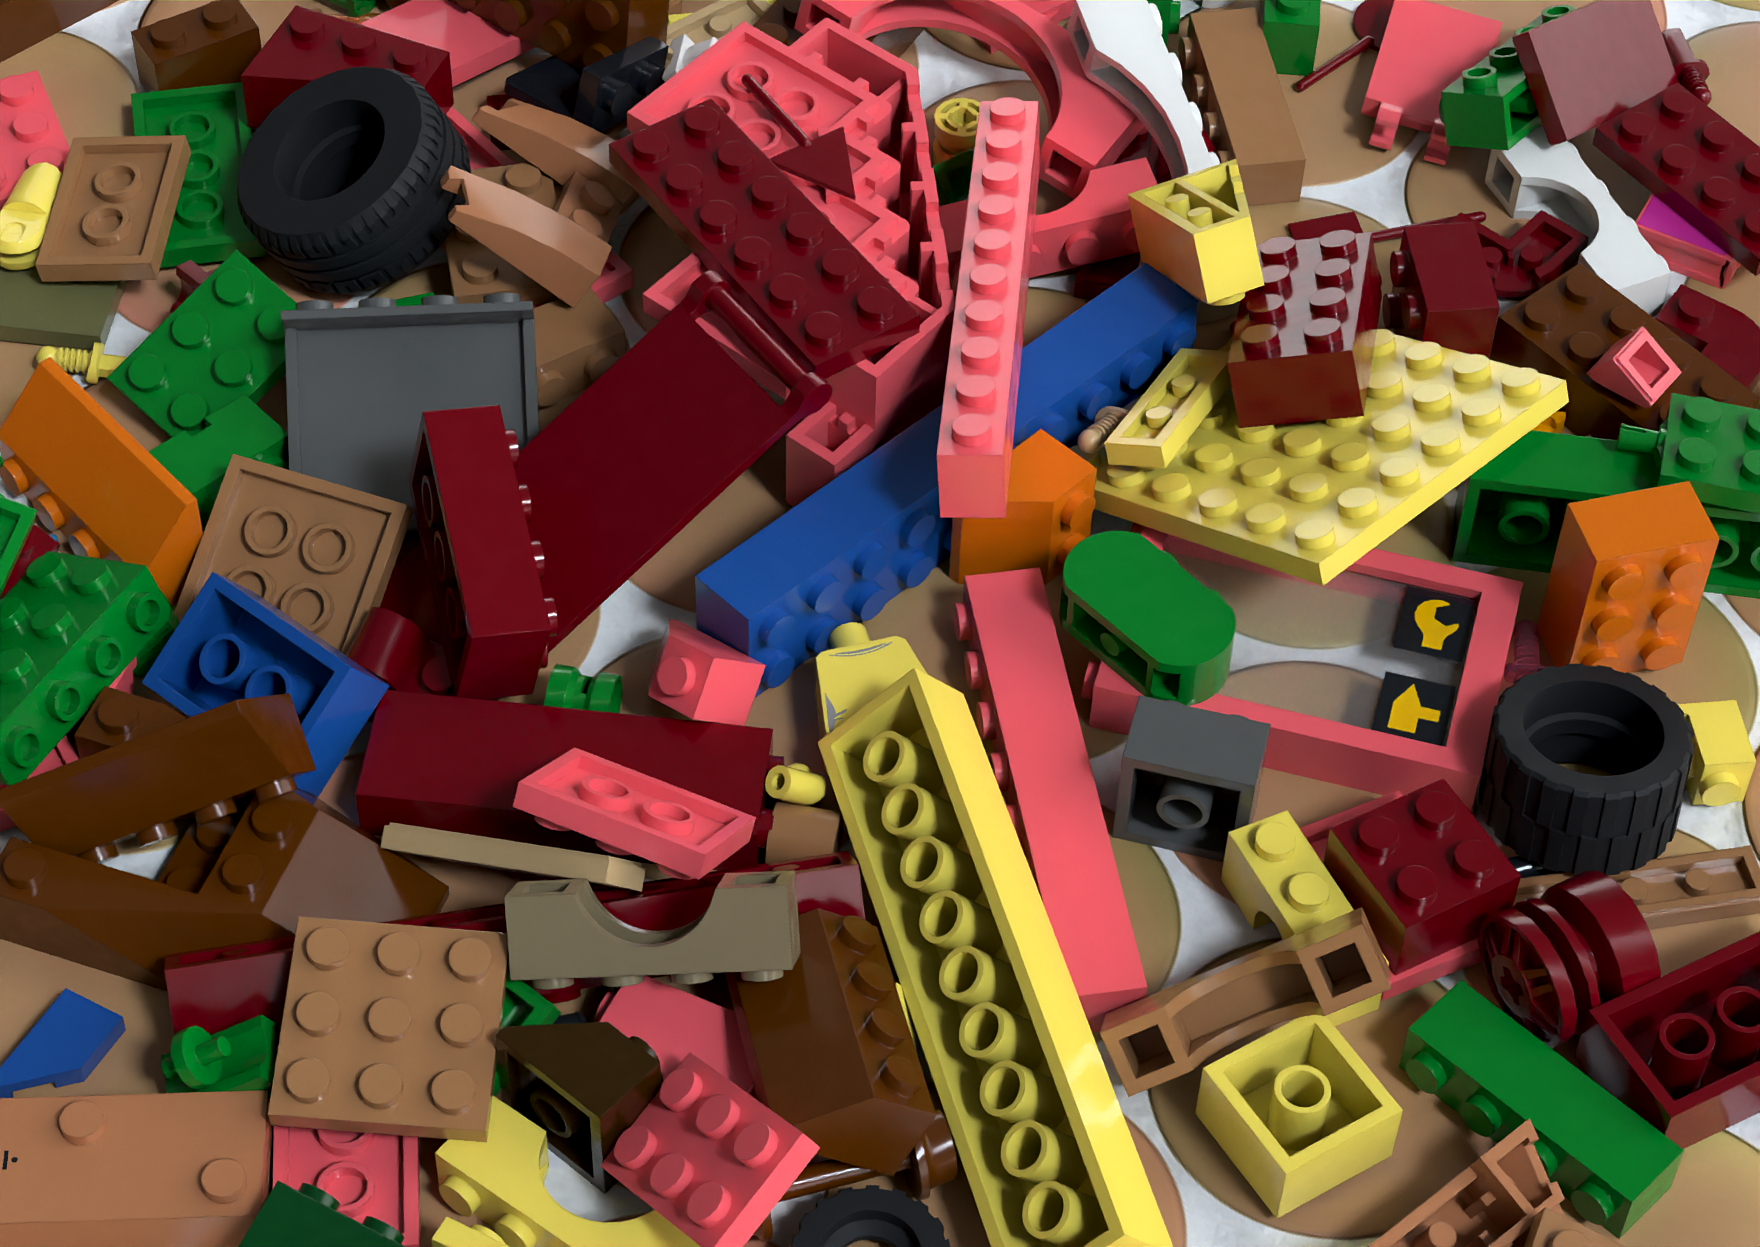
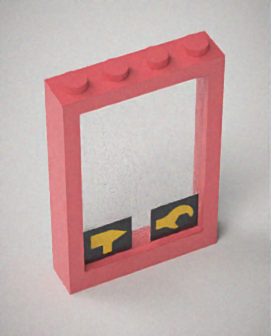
[1081,522,1523,812]

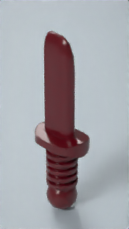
[1662,28,1712,105]

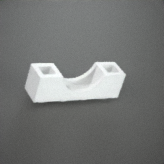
[1485,126,1671,317]

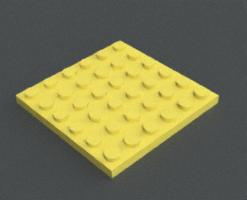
[1069,329,1569,586]

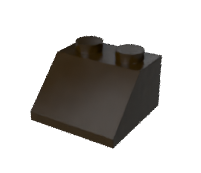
[495,1022,661,1194]

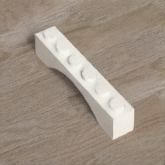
[1067,0,1240,326]

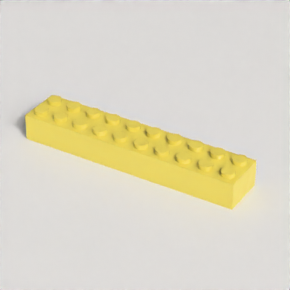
[817,667,1173,1247]

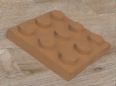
[174,454,414,655]
[268,916,509,1142]

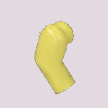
[765,763,827,807]

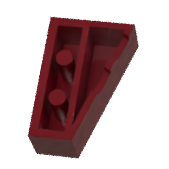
[241,5,454,128]

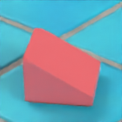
[1587,326,1682,409]

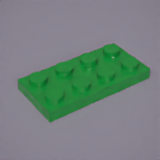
[131,82,265,268]

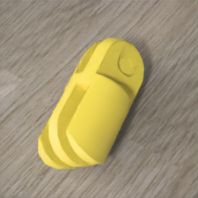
[0,162,62,270]

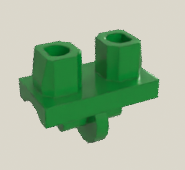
[161,1014,278,1098]

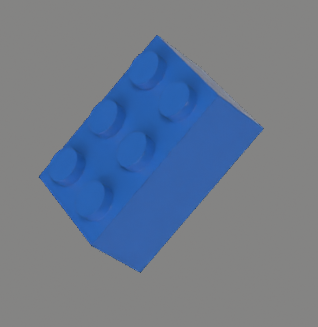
[142,572,389,797]

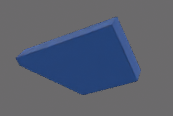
[0,988,126,1098]

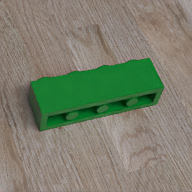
[1399,980,1684,1239]

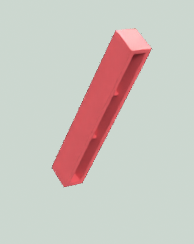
[953,567,1148,1032]

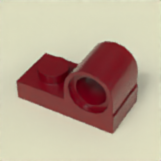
[346,607,454,696]

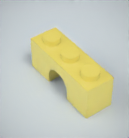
[1221,810,1389,1026]

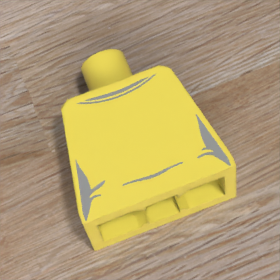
[815,622,927,775]

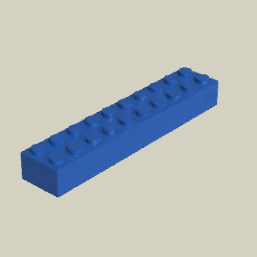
[695,263,1199,698]

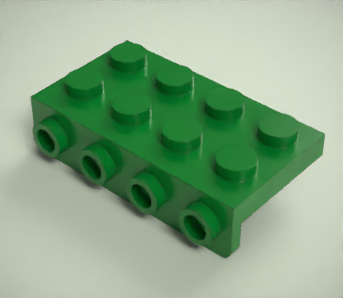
[0,551,170,786]

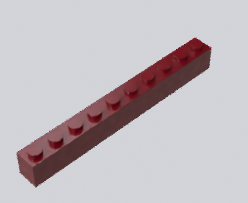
[164,851,865,1047]

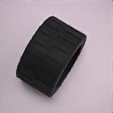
[1479,664,1695,876]

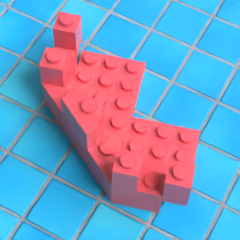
[627,17,955,507]

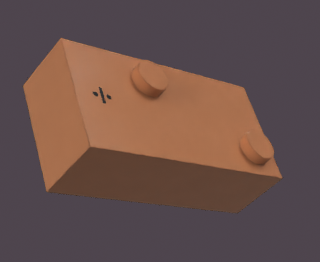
[0,1090,274,1247]

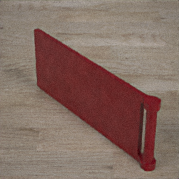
[380,270,833,701]

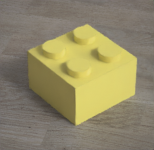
[1195,1015,1403,1218]

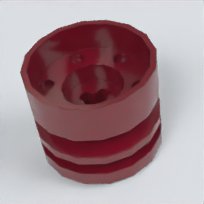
[1478,871,1661,1049]

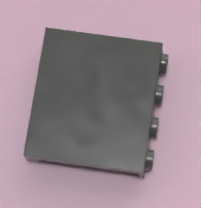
[280,293,539,539]

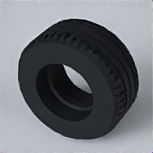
[237,66,471,294]

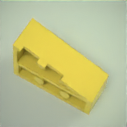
[1127,159,1264,306]

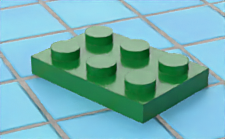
[107,249,296,438]

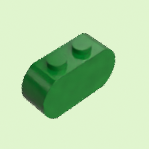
[1059,531,1236,706]

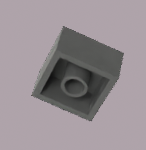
[1112,695,1271,862]

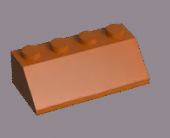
[0,357,203,606]

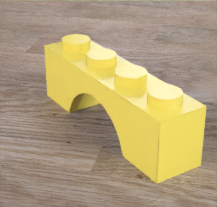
[435,1096,701,1247]

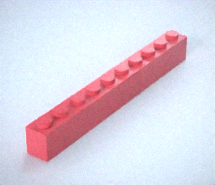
[937,97,1041,518]

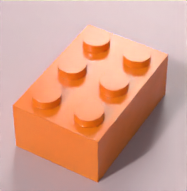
[1536,481,1720,673]

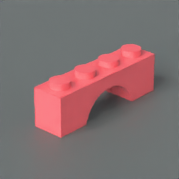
[938,157,1157,296]

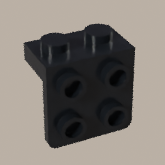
[504,36,669,133]

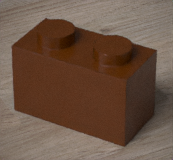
[131,0,262,92]

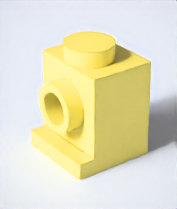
[1678,700,1756,806]

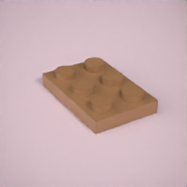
[35,135,191,282]
[443,163,558,305]

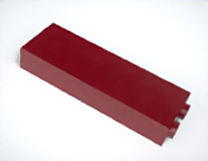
[355,690,784,871]

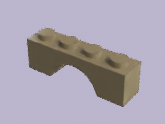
[504,870,801,989]

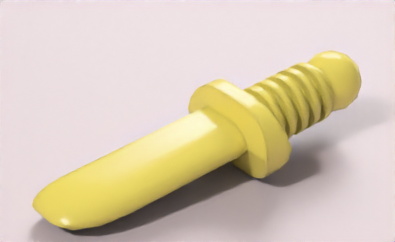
[36,342,127,384]

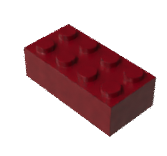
[1227,230,1382,428]
[408,405,558,699]
[1574,931,1760,1149]

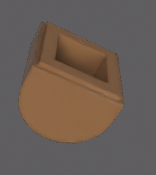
[765,801,844,864]

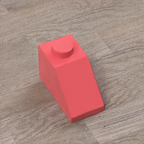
[648,619,766,726]

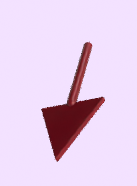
[741,74,856,200]

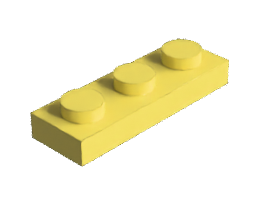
[1104,348,1231,471]

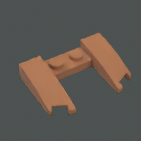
[440,98,635,308]

